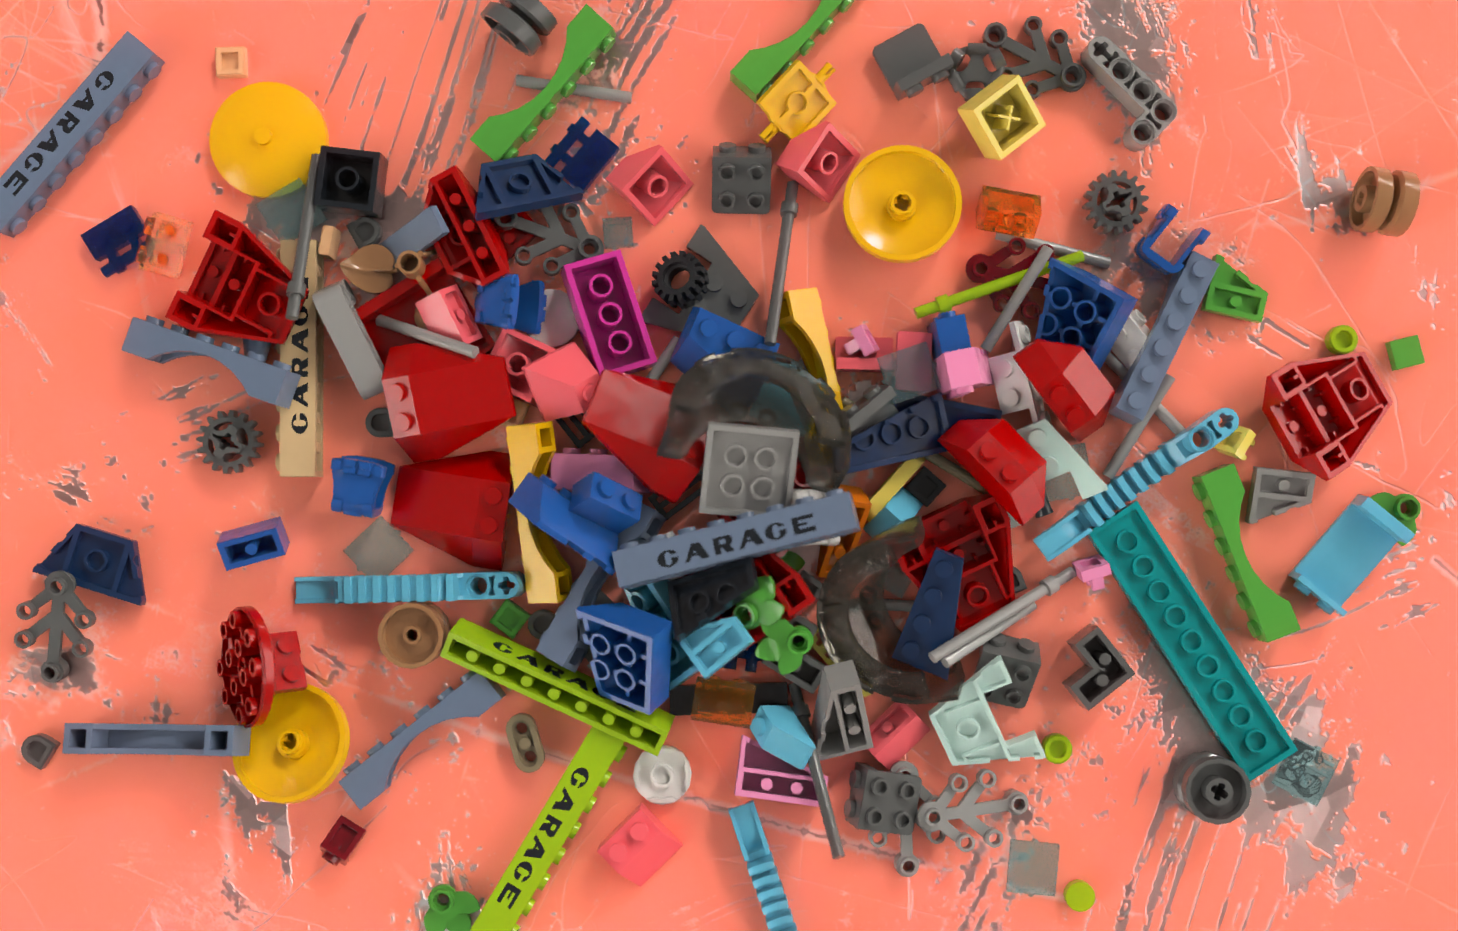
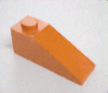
[816,483,872,580]

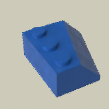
[1035,257,1138,370]
[669,307,780,422]
[508,472,618,576]
[575,602,672,715]

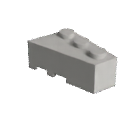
[811,659,873,761]

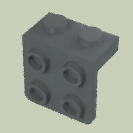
[872,23,954,101]
[712,142,772,214]
[833,384,898,439]
[973,633,1041,709]
[844,762,922,835]

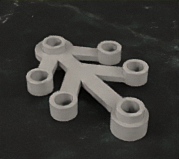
[868,761,946,877]
[917,768,1029,852]

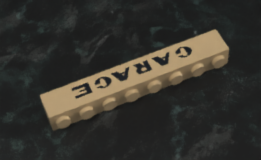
[275,240,324,477]

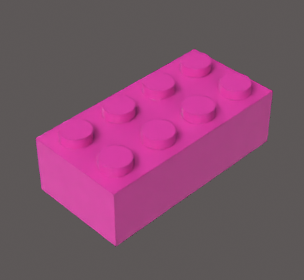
[560,249,658,376]

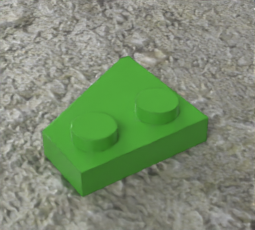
[1201,254,1268,323]

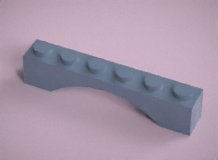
[1108,251,1219,425]
[121,315,301,409]
[536,503,667,672]
[339,670,506,810]
[62,723,251,756]

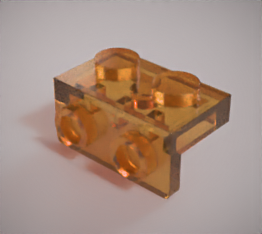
[690,675,756,729]

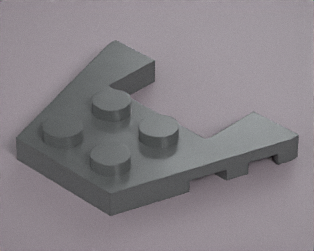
[642,224,759,332]

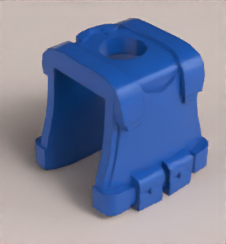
[1135,204,1211,276]
[474,274,547,335]
[331,455,396,518]

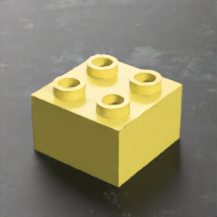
[957,74,1046,160]

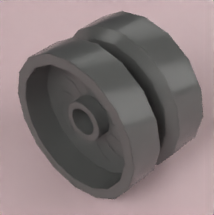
[480,0,558,57]
[1173,751,1252,825]

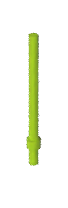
[913,250,1085,319]

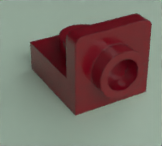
[320,815,366,866]

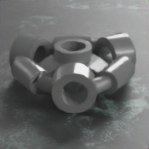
[948,43,1007,102]

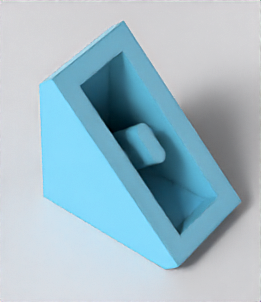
[863,486,923,548]

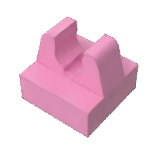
[843,324,880,356]
[1072,554,1112,591]

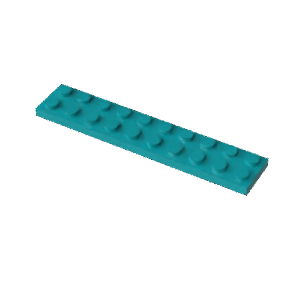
[1087,501,1298,781]

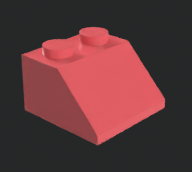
[490,329,557,408]
[597,802,683,887]

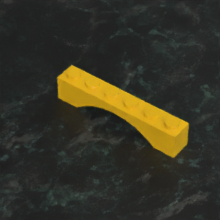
[779,287,845,470]
[506,421,573,604]

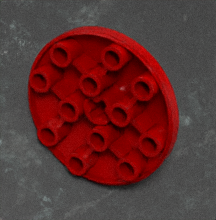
[217,606,308,728]

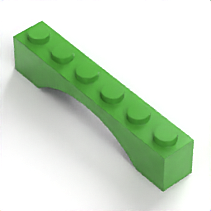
[730,0,854,103]
[470,4,617,161]
[1192,463,1301,643]

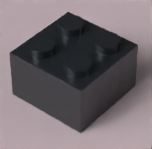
[314,145,389,218]

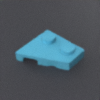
[672,617,755,679]

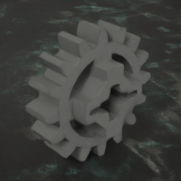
[1082,170,1149,235]
[196,410,264,474]

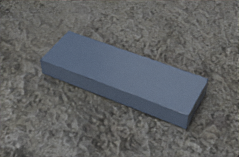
[379,206,450,268]

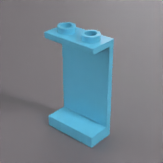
[1288,494,1415,617]

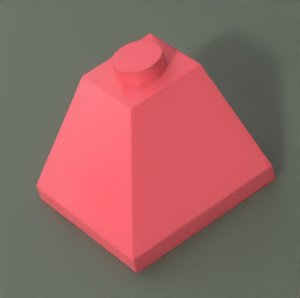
[775,121,861,203]
[605,145,694,226]
[521,342,600,422]

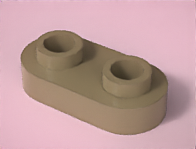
[506,713,545,773]

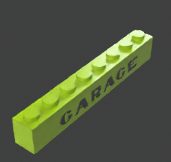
[440,617,675,756]
[470,727,628,931]

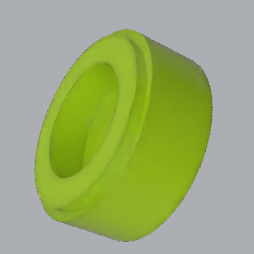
[1325,325,1358,355]
[1041,733,1072,764]
[1063,879,1095,912]

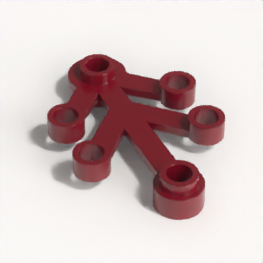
[965,237,1055,320]

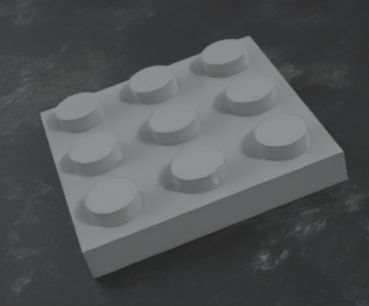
[699,422,800,516]

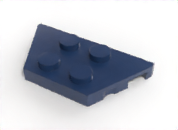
[475,154,584,221]
[32,523,146,606]

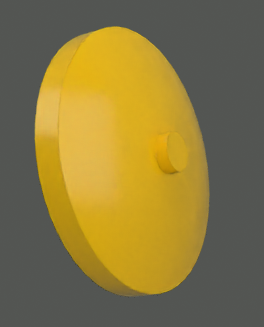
[209,82,329,200]
[843,145,962,263]
[232,684,350,804]

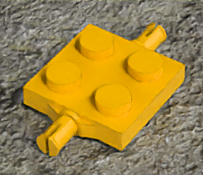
[756,60,837,144]

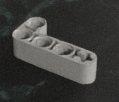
[1081,36,1177,152]
[312,279,384,400]

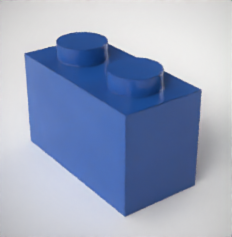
[927,311,971,360]
[569,471,643,534]
[216,516,290,571]

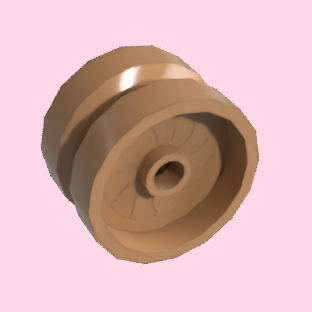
[1349,166,1421,237]
[377,601,451,669]

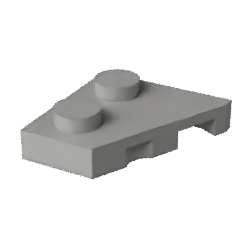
[1245,466,1316,524]

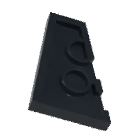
[667,557,759,642]

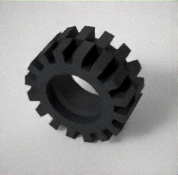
[652,251,709,309]

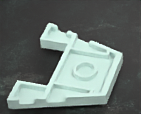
[1007,418,1108,529]
[928,655,1046,766]

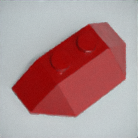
[424,165,510,287]
[1012,338,1116,442]
[938,419,1046,526]

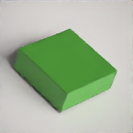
[1385,335,1425,371]
[489,599,531,639]

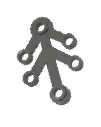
[982,16,1086,100]
[494,203,604,276]
[14,570,96,683]

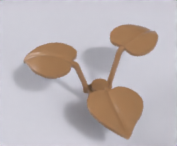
[339,244,437,330]

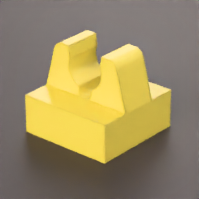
[1213,425,1256,460]

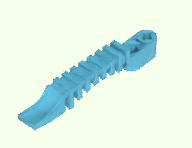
[1032,408,1239,562]
[294,571,526,604]
[728,800,798,931]

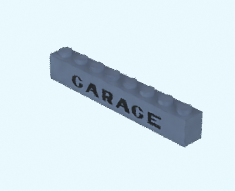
[0,31,166,238]
[612,489,861,590]

